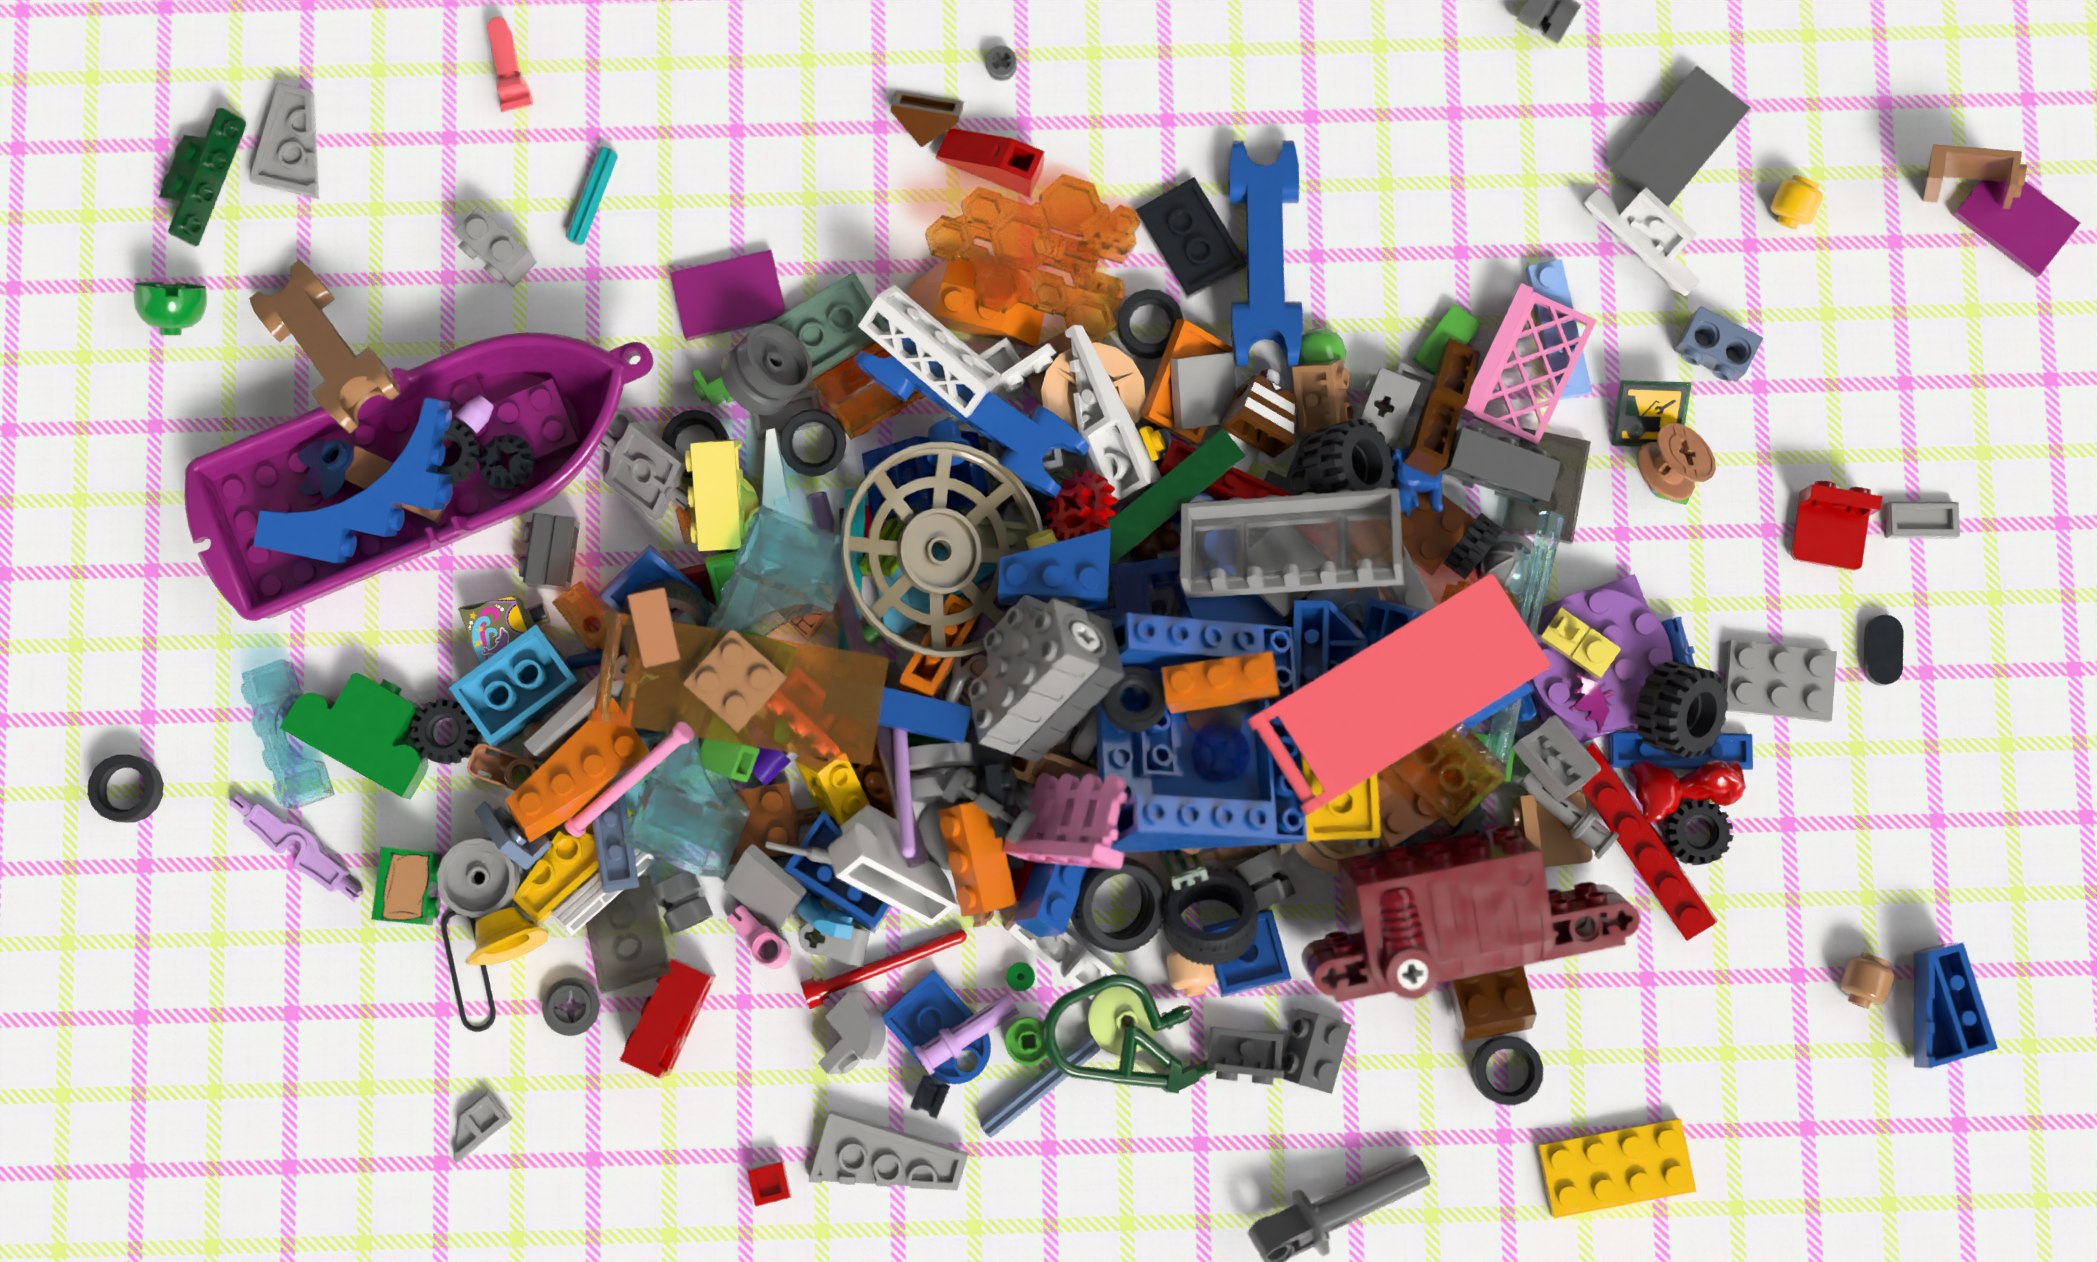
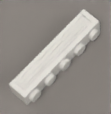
[552,839,656,937]

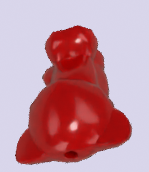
[1632,760,1746,822]

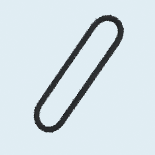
[441,910,496,1032]

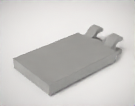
[524,655,651,762]

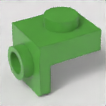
[691,368,735,407]

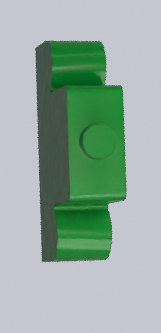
[280,673,428,800]

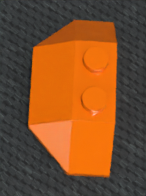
[907,255,1044,348]

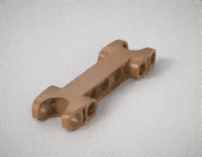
[249,260,401,434]

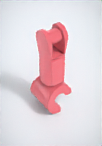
[487,17,534,112]

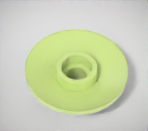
[1088,987,1157,1055]

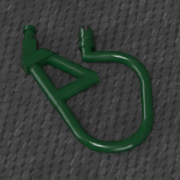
[1042,974,1214,1094]

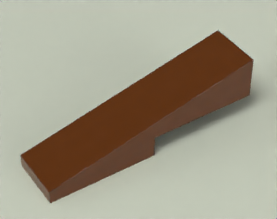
[1403,338,1481,478]

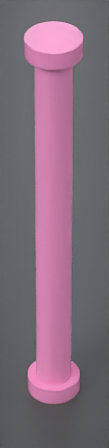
[565,721,694,837]

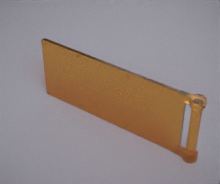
[588,611,888,765]

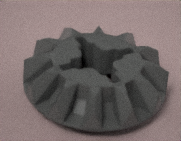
[542,978,601,1036]

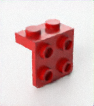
[1791,481,1883,571]

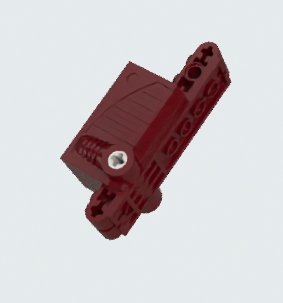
[1301,825,1640,1003]

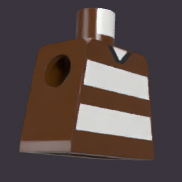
[1220,369,1296,458]

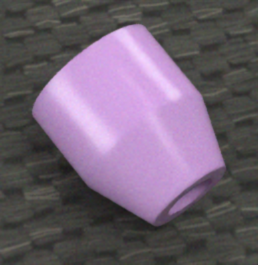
[455,395,494,434]

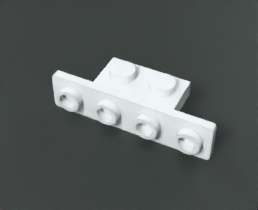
[1584,188,1700,296]
[933,337,1059,426]

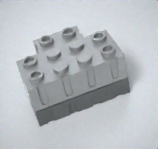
[968,595,1125,763]

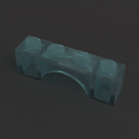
[241,659,335,809]

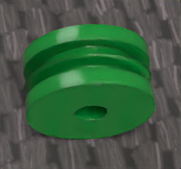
[1006,962,1035,991]

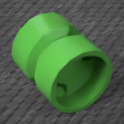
[1005,1017,1048,1066]

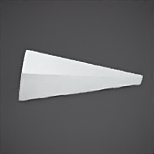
[1065,325,1162,509]

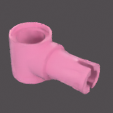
[727,905,791,969]

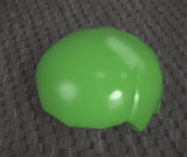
[1298,328,1347,364]

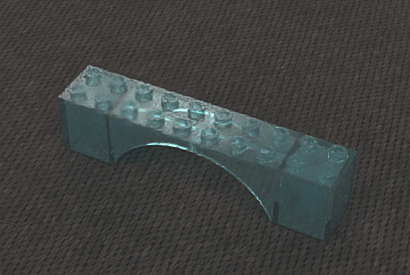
[623,505,856,878]

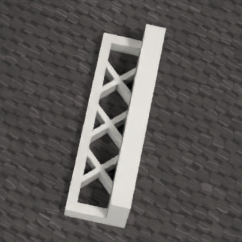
[858,284,1003,418]

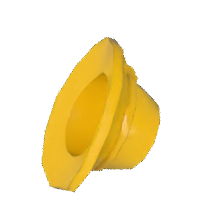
[465,907,549,965]

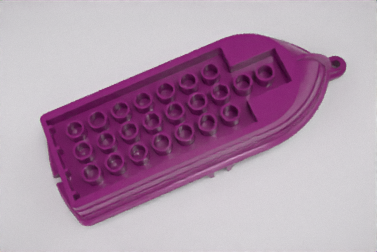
[184,333,653,621]

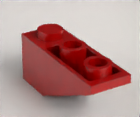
[936,128,1045,197]

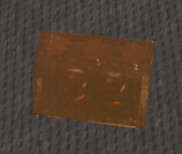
[812,338,926,440]
[1389,722,1507,827]

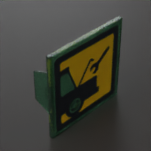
[1611,380,1692,447]

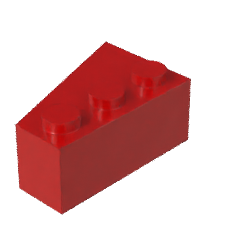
[619,959,716,1079]

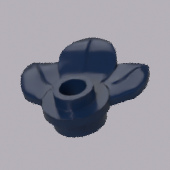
[297,440,354,501]

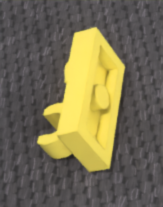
[1539,607,1621,679]

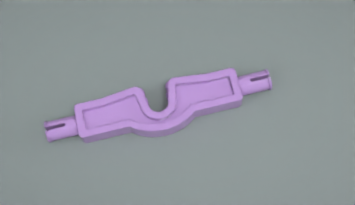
[229,793,363,902]

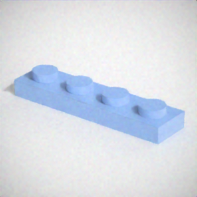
[1525,259,1592,400]

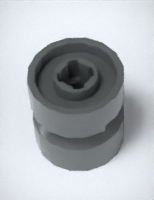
[1517,0,1582,44]
[1233,848,1296,912]
[651,869,714,934]

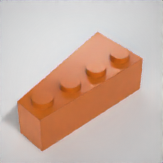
[506,697,650,843]

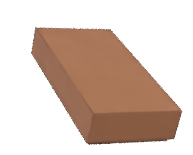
[628,588,681,668]

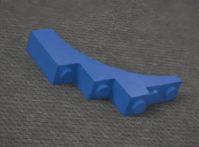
[253,398,453,563]

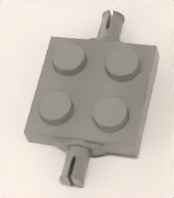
[599,422,690,520]

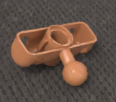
[467,721,544,791]

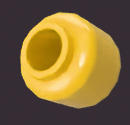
[1771,175,1823,230]

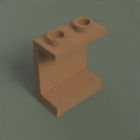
[1923,144,2027,209]

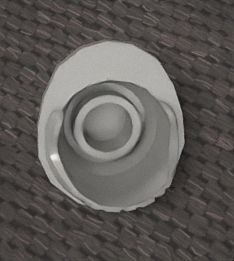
[1480,534,1541,599]

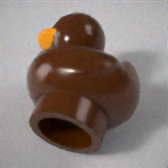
[1130,523,1180,564]

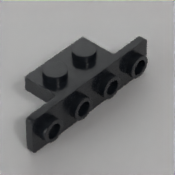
[970,728,1026,869]

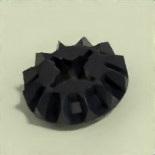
[477,432,535,489]

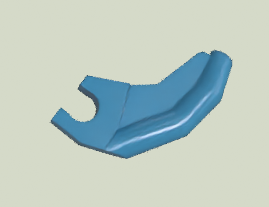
[796,891,853,939]

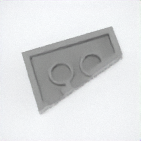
[249,83,319,199]

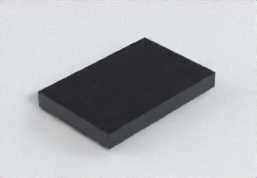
[1135,177,1247,299]

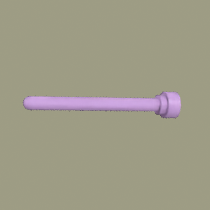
[892,728,915,858]

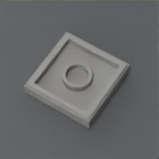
[1170,352,1236,430]
[723,844,807,933]

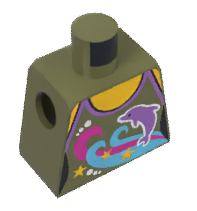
[458,596,551,664]

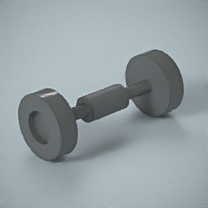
[942,766,1036,845]

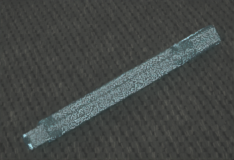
[1481,511,1565,774]

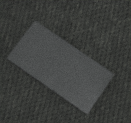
[1609,66,1751,207]

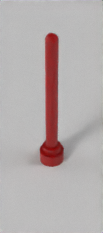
[800,929,967,1009]

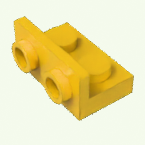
[794,751,870,826]

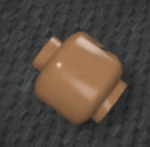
[1840,952,1894,1009]

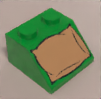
[371,847,442,925]

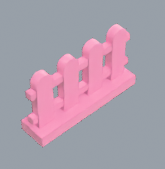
[1003,773,1128,869]

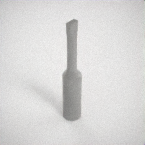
[766,842,832,865]

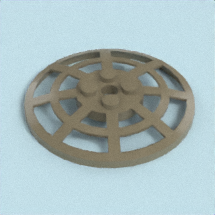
[840,442,1044,658]

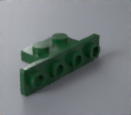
[159,108,247,246]

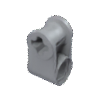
[799,923,871,967]

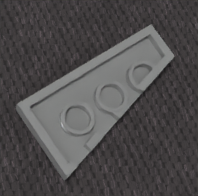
[809,1110,969,1190]

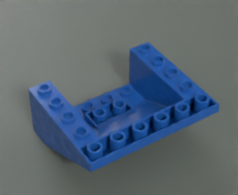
[1095,613,1307,852]

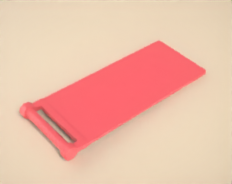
[1247,574,1551,816]

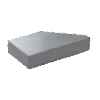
[453,1091,512,1163]

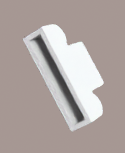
[828,805,957,926]

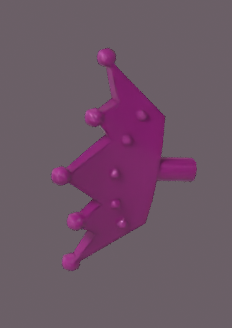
[1569,673,1614,734]

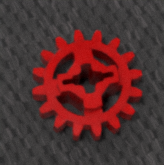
[1046,469,1117,541]

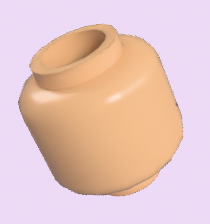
[1167,950,1216,997]

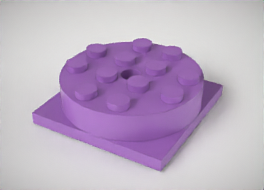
[1520,574,1673,743]

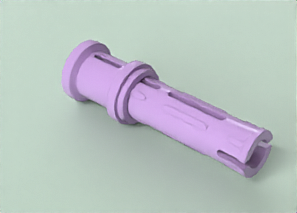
[913,993,1019,1075]

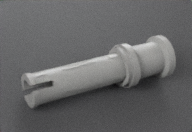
[1517,770,1619,859]

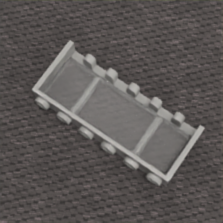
[1180,487,1404,598]

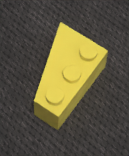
[685,439,745,551]

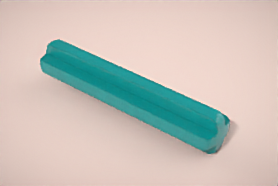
[566,147,618,245]

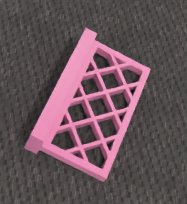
[1460,283,1597,446]

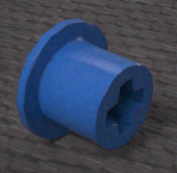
[927,420,972,467]

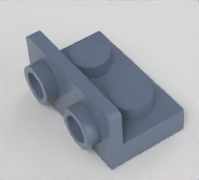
[475,801,552,870]

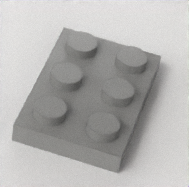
[1724,640,1837,722]

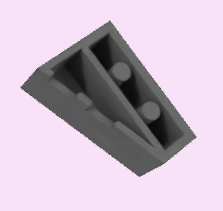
[1441,425,1561,506]

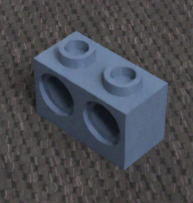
[1674,306,1763,382]

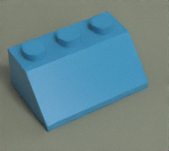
[449,624,585,749]

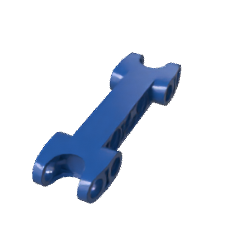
[1228,140,1303,366]
[853,317,1090,498]

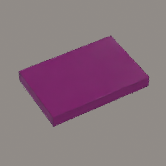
[1952,180,2080,278]
[670,250,786,341]

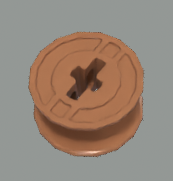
[1637,423,1716,500]

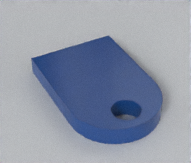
[882,970,991,1084]

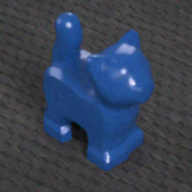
[1390,448,1443,517]

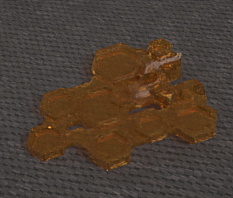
[925,174,1140,343]

